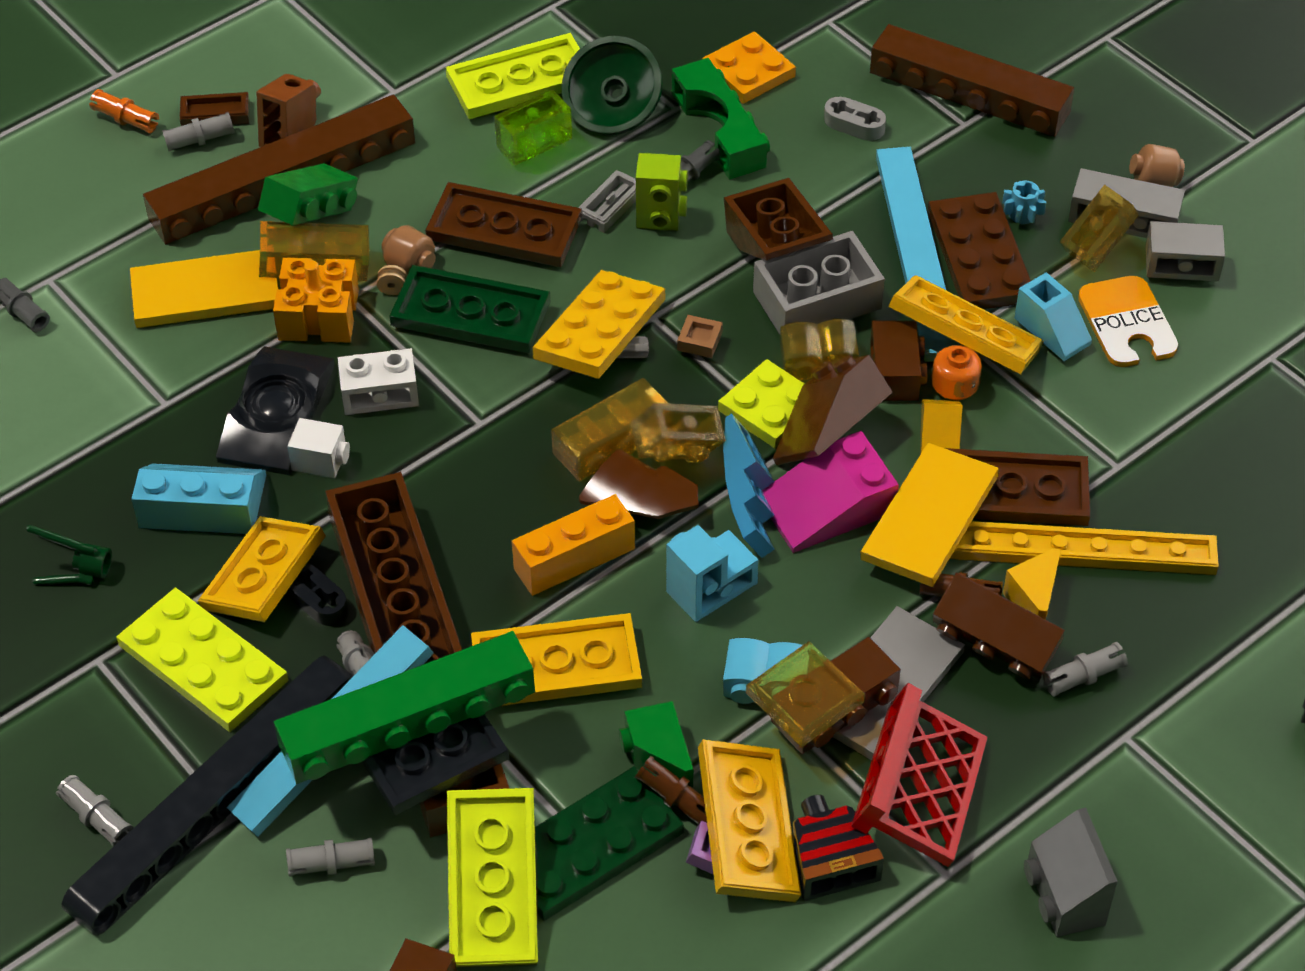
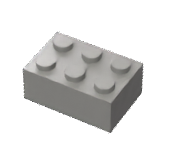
[753,231,885,341]

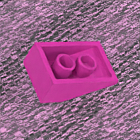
[762,431,899,553]

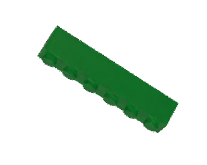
[273,631,535,784]

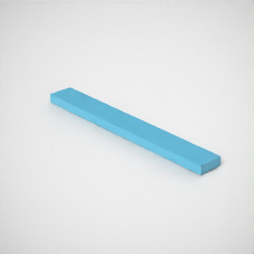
[876,146,960,362]

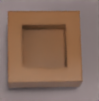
[677,315,723,358]

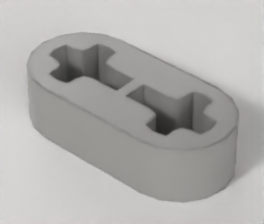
[824,96,886,141]

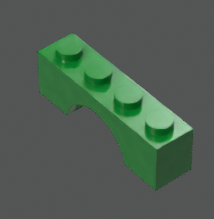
[672,58,770,180]

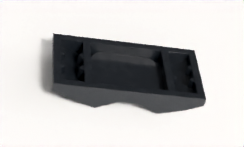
[216,346,335,476]

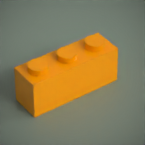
[512,494,635,596]

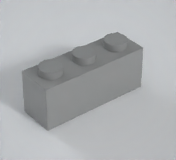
[1068,168,1185,238]

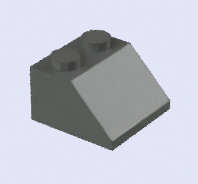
[1024,808,1117,937]

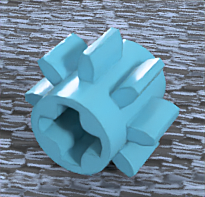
[1002,180,1046,224]

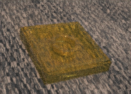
[746,641,865,748]

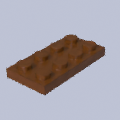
[425,182,582,267]
[927,192,1031,309]
[945,448,1090,526]

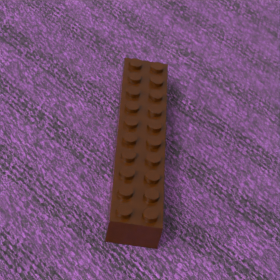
[325,472,510,838]

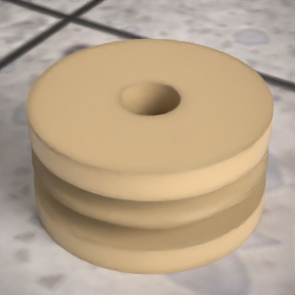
[377,265,407,295]

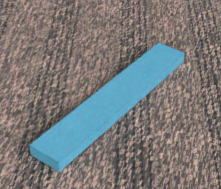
[227,625,434,837]

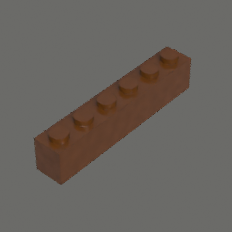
[870,24,1075,137]

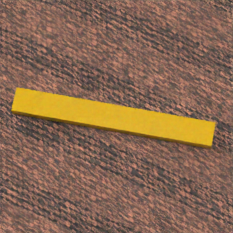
[950,521,1219,575]

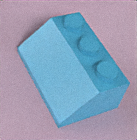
[131,464,266,534]

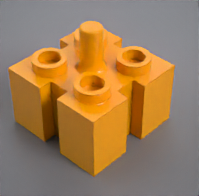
[273,257,359,343]

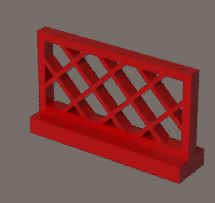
[851,683,988,867]

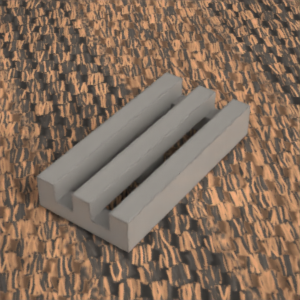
[578,170,636,233]

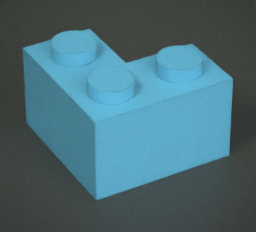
[666,525,759,622]

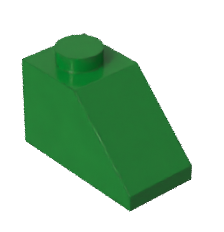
[618,701,694,788]

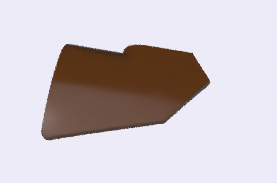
[579,449,699,519]

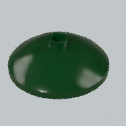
[562,36,663,135]

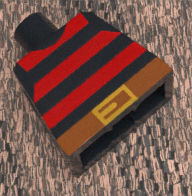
[793,795,884,901]

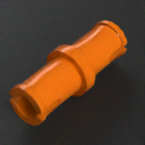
[89,89,159,133]

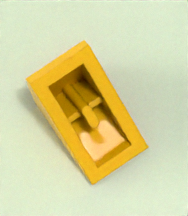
[920,399,963,455]
[1003,548,1061,620]

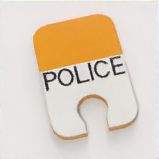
[1078,276,1178,367]

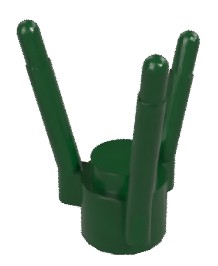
[26,525,112,585]

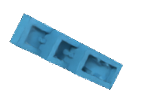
[723,413,775,558]

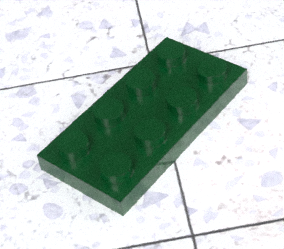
[389,265,551,353]
[535,766,684,921]

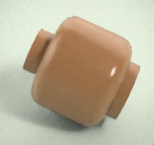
[1129,144,1185,187]
[382,225,436,276]

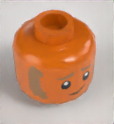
[932,345,982,400]

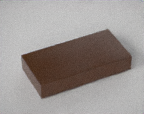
[180,92,250,126]

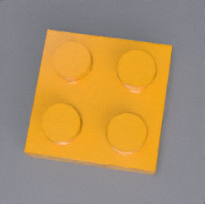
[702,31,796,104]

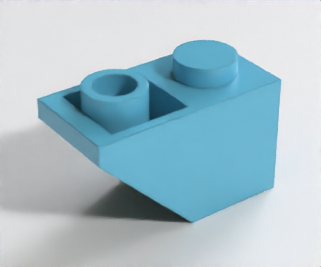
[1014,272,1092,361]

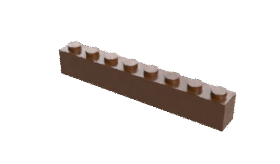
[143,94,415,245]

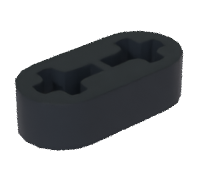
[287,564,348,626]

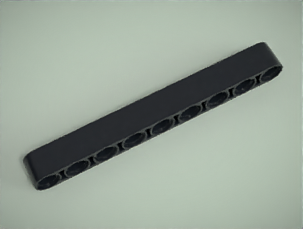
[61,656,354,935]

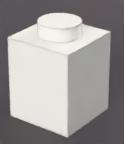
[287,418,350,478]

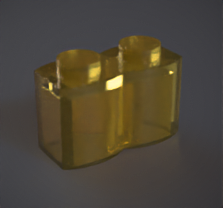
[780,319,859,381]

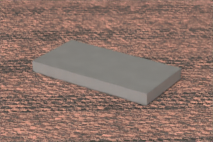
[833,606,965,760]

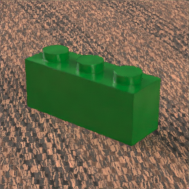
[258,163,359,226]

